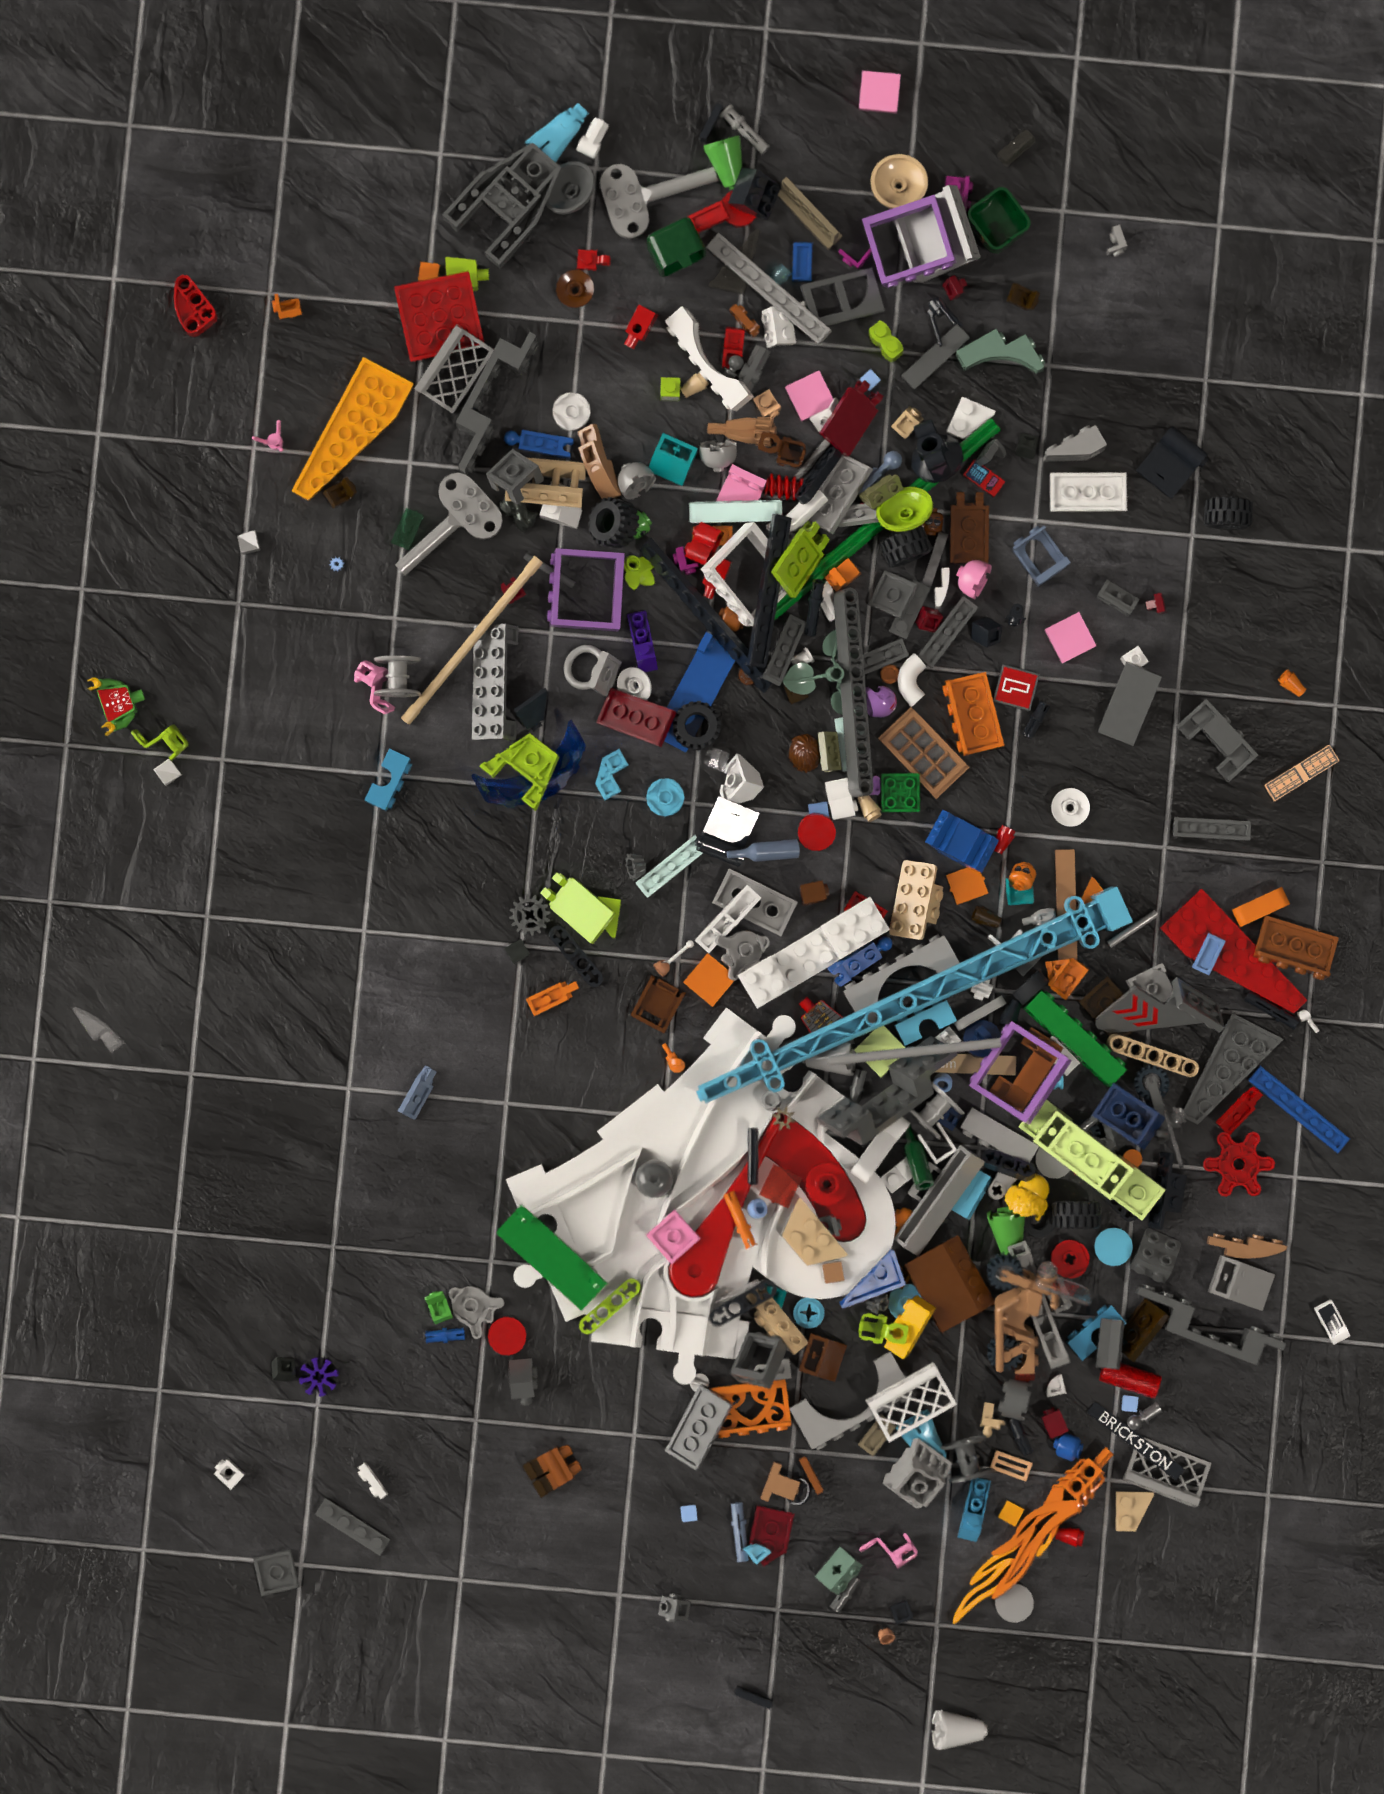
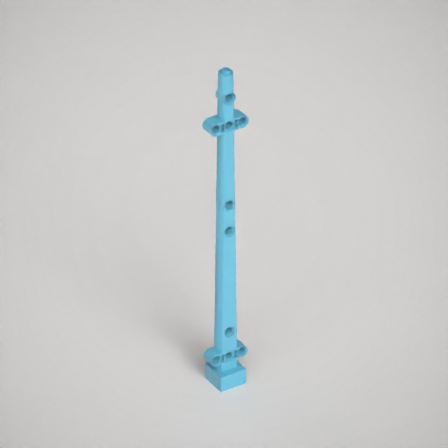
[696,886,1133,1104]

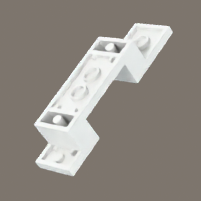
[737,897,890,1009]

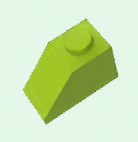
[598,896,621,939]

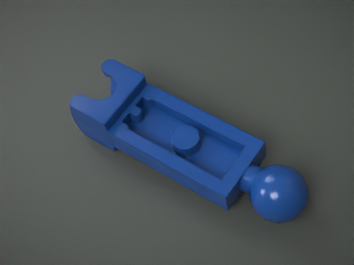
[504,430,574,459]
[827,936,892,986]

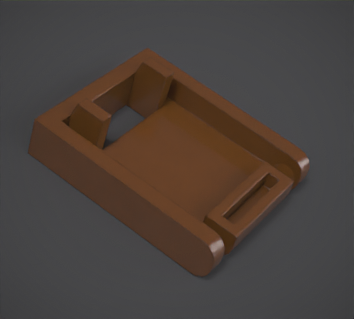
[630,975,686,1034]

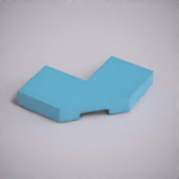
[595,749,629,801]

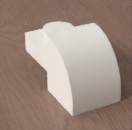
[881,1157,912,1194]

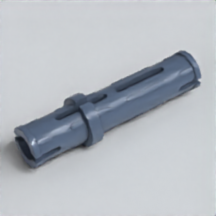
[731,1502,749,1562]

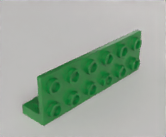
[496,1204,608,1311]

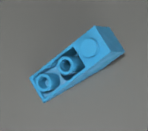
[958,1478,991,1542]

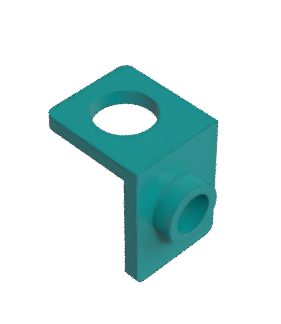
[1006,878,1034,905]

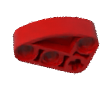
[174,275,218,337]

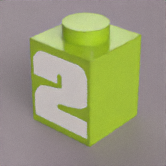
[661,377,680,401]

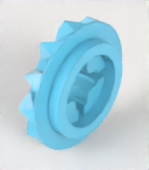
[793,1298,824,1328]

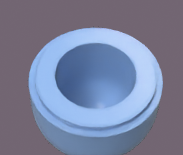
[933,1073,952,1093]
[747,1199,767,1219]

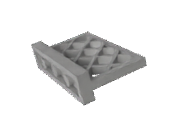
[414,324,494,414]
[1122,1437,1212,1508]

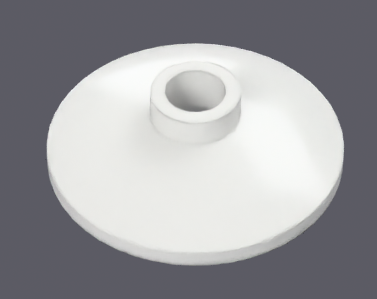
[617,667,652,701]
[1051,788,1090,827]

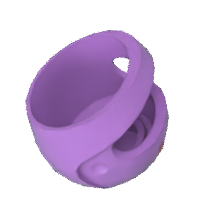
[866,686,897,717]

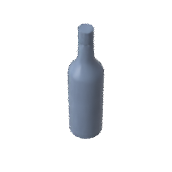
[727,839,800,862]

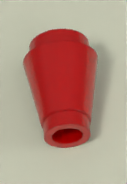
[994,824,1016,854]
[1055,1528,1085,1548]

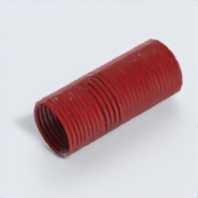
[1099,1362,1162,1399]

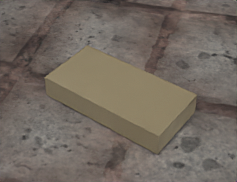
[858,1414,897,1456]

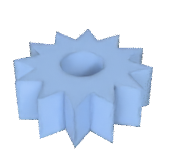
[329,557,345,571]

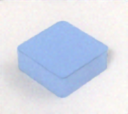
[860,370,880,391]
[1121,1395,1138,1412]
[681,1505,697,1522]

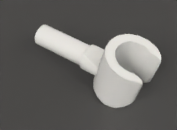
[1297,1010,1320,1033]

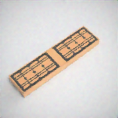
[1264,745,1339,801]

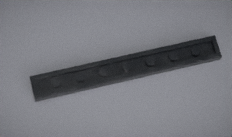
[747,514,792,669]

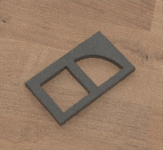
[800,268,885,326]

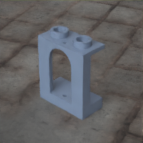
[1012,526,1071,587]

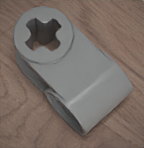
[987,1163,1017,1200]

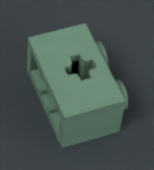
[815,1547,863,1595]

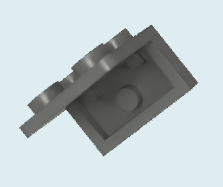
[1129,1228,1181,1284]

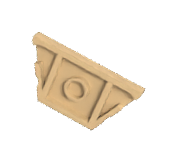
[782,1197,848,1266]

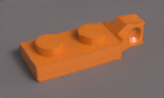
[526,981,579,1016]

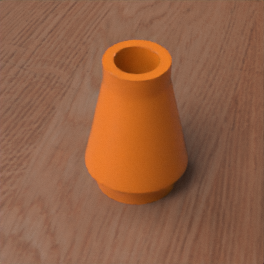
[1278,669,1306,697]

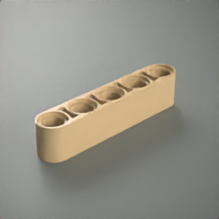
[1106,1034,1199,1077]

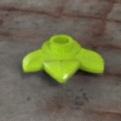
[624,555,655,590]

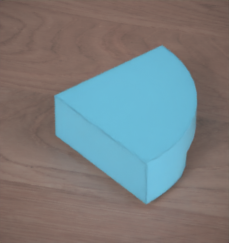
[744,1544,771,1565]

